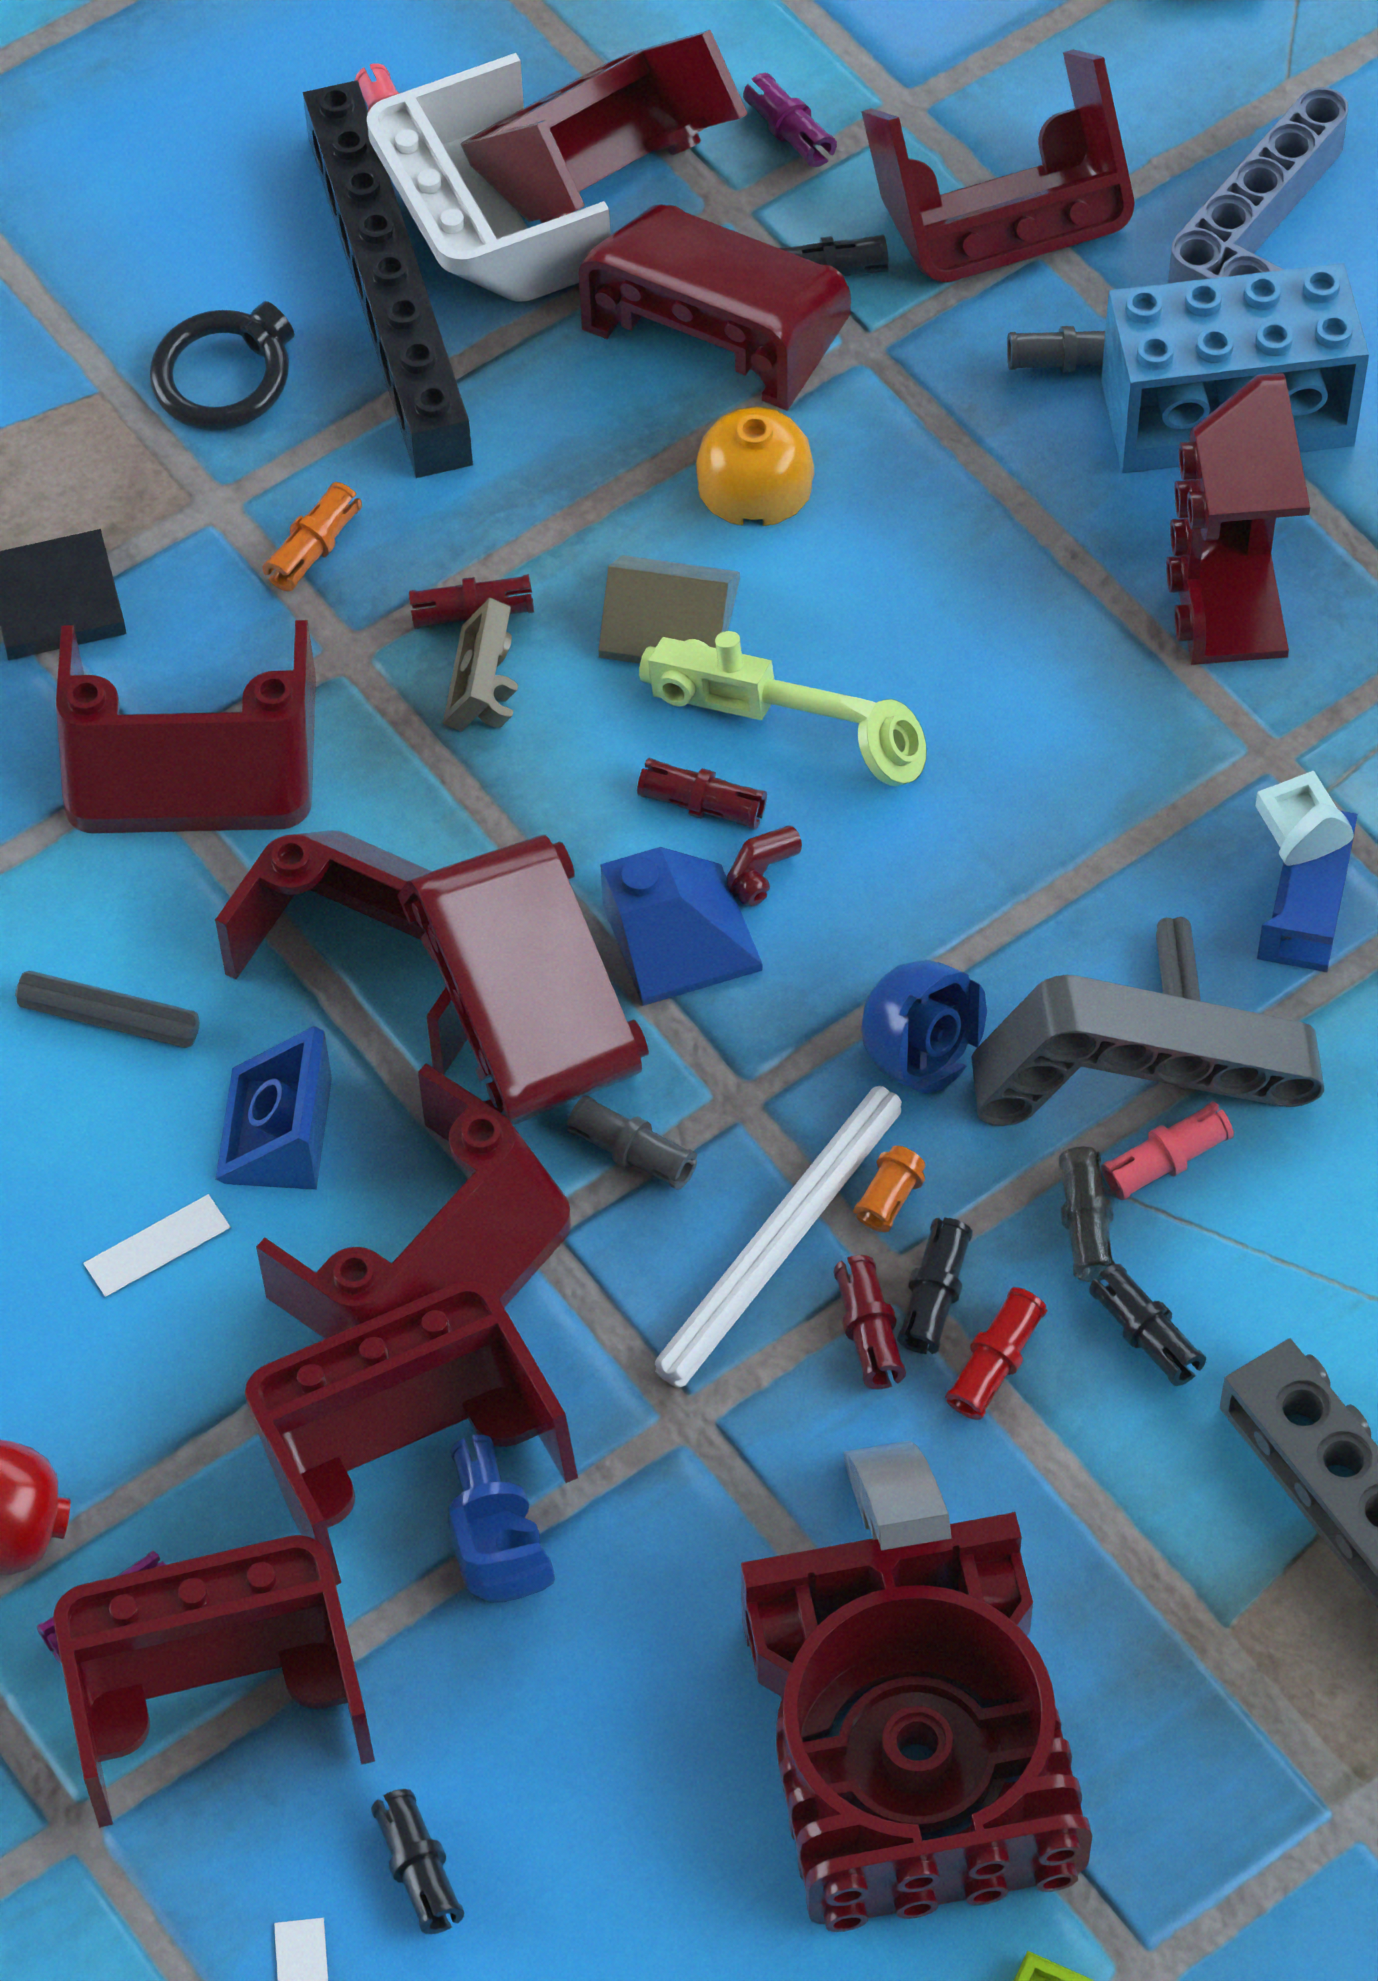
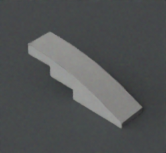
[843,1440,951,1550]

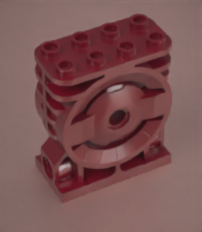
[741,1512,1093,1932]

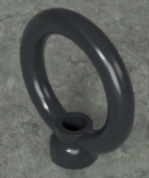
[150,301,295,430]

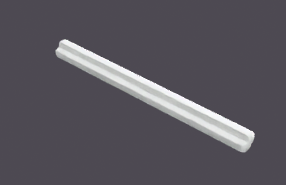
[655,1086,902,1388]

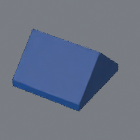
[216,1026,332,1190]

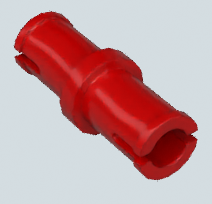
[945,1287,1047,1420]

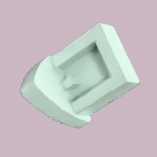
[1255,771,1354,866]

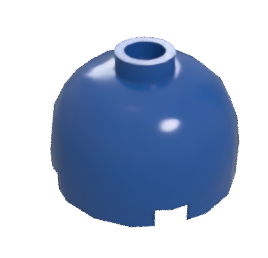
[861,960,987,1094]

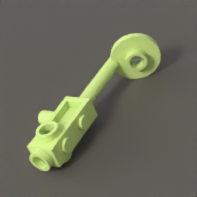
[639,631,927,786]

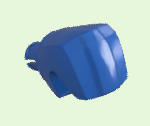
[448,1435,555,1603]

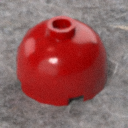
[0,1440,71,1575]

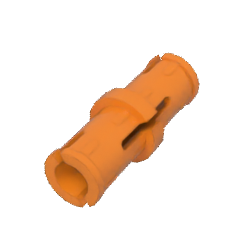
[262,482,362,592]

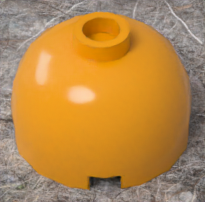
[696,406,814,526]

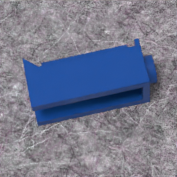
[1257,809,1358,972]

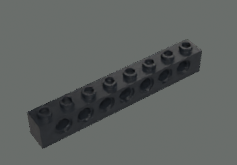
[303,80,473,478]

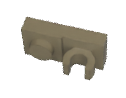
[443,597,518,732]

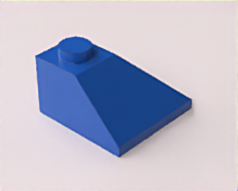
[600,847,763,1006]

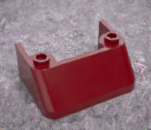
[460,30,748,224]
[861,49,1135,282]
[56,620,316,833]
[215,831,468,1074]
[256,1063,571,1339]
[245,1281,578,1585]
[53,1535,375,1828]

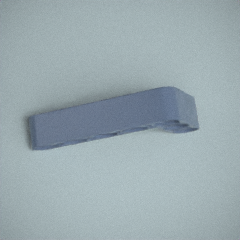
[1168,87,1348,283]

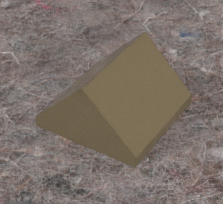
[598,555,740,663]

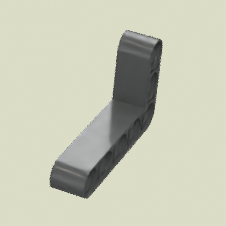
[971,975,1324,1126]

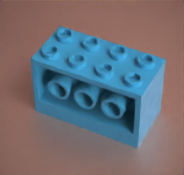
[1101,263,1369,473]

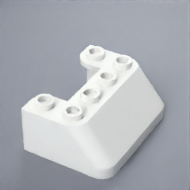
[367,53,610,302]

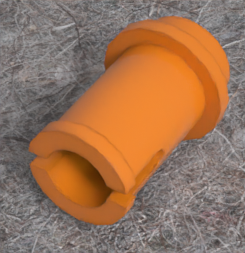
[853,1146,926,1233]

